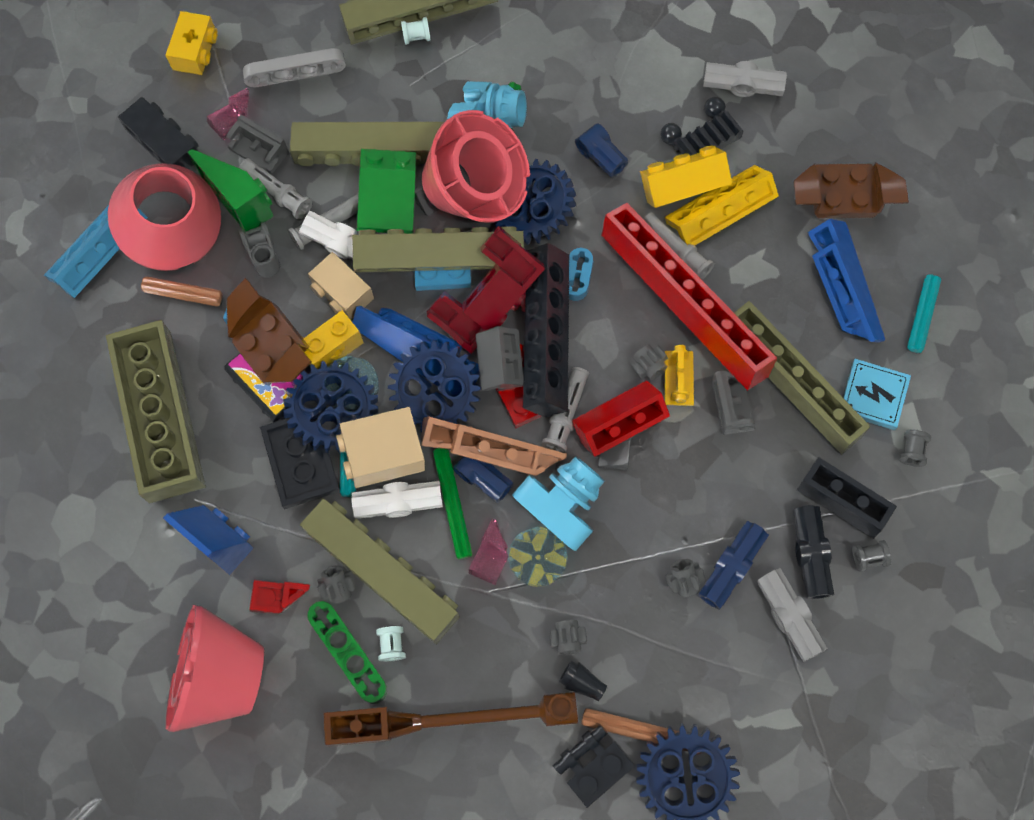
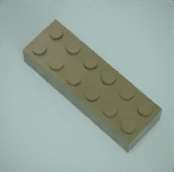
[106,320,206,504]

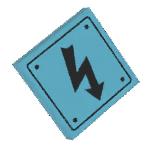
[843,359,911,430]

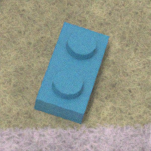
[415,270,471,291]

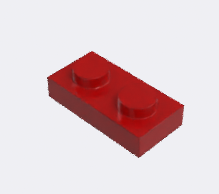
[495,386,541,429]

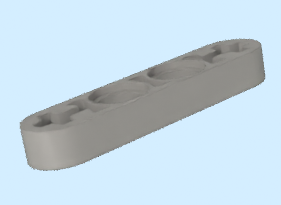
[243,48,346,87]

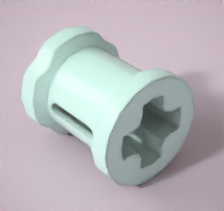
[401,17,431,45]
[376,626,406,662]

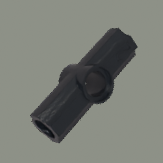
[793,505,834,599]

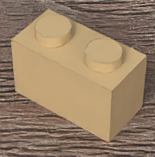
[308,252,374,320]

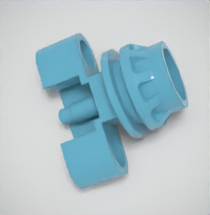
[447,81,527,128]
[512,456,605,551]

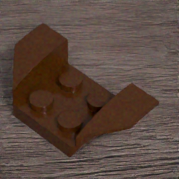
[793,162,909,218]
[227,278,312,386]

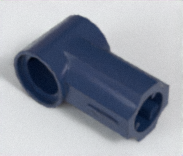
[575,123,628,178]
[453,457,514,504]

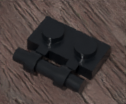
[553,724,636,808]

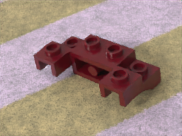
[426,226,545,354]

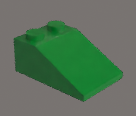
[357,148,416,234]
[188,149,274,232]

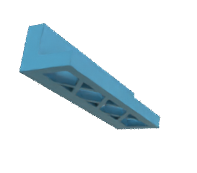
[44,205,148,298]

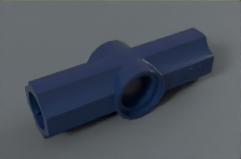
[698,521,769,610]

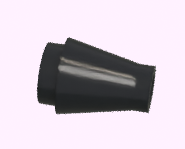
[559,661,607,701]

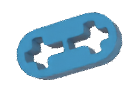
[569,248,593,301]

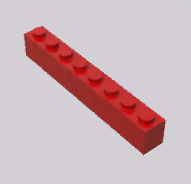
[601,203,777,391]

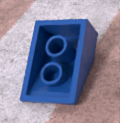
[163,505,253,575]

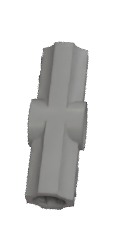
[703,61,787,97]
[757,568,828,662]

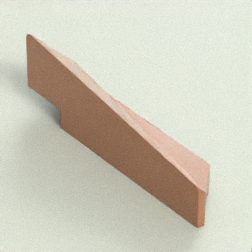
[421,417,567,476]

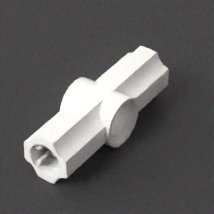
[299,210,359,260]
[351,481,443,519]

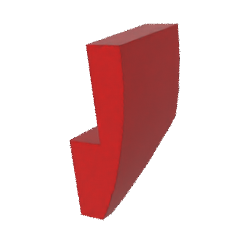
[249,580,310,614]

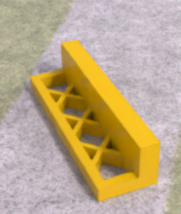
[664,165,779,245]

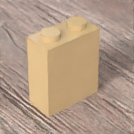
[336,407,425,488]

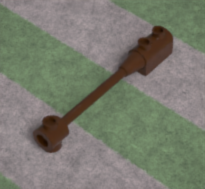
[324,692,578,747]

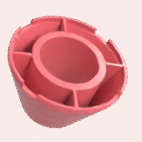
[422,110,530,223]
[108,164,221,271]
[166,605,264,732]

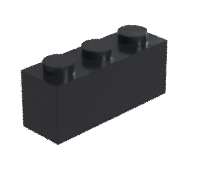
[118,97,199,169]
[797,457,897,539]

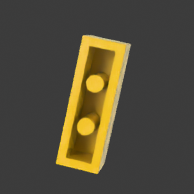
[640,145,732,208]

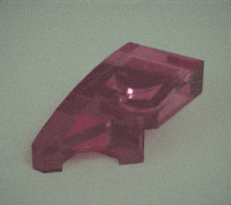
[207,88,249,140]
[469,518,508,585]

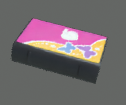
[224,353,302,422]

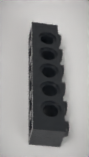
[523,243,570,418]

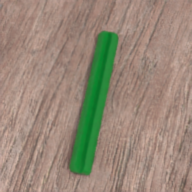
[433,448,472,559]

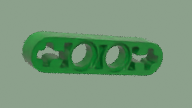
[308,601,387,704]

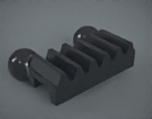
[660,97,744,156]

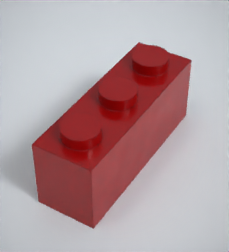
[572,380,670,457]

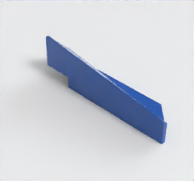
[808,219,885,343]
[352,306,480,395]

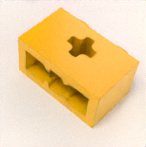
[165,11,218,75]
[303,310,364,370]

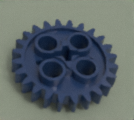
[493,159,576,245]
[388,340,481,433]
[283,360,378,453]
[636,723,740,820]

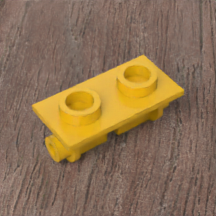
[665,345,694,406]

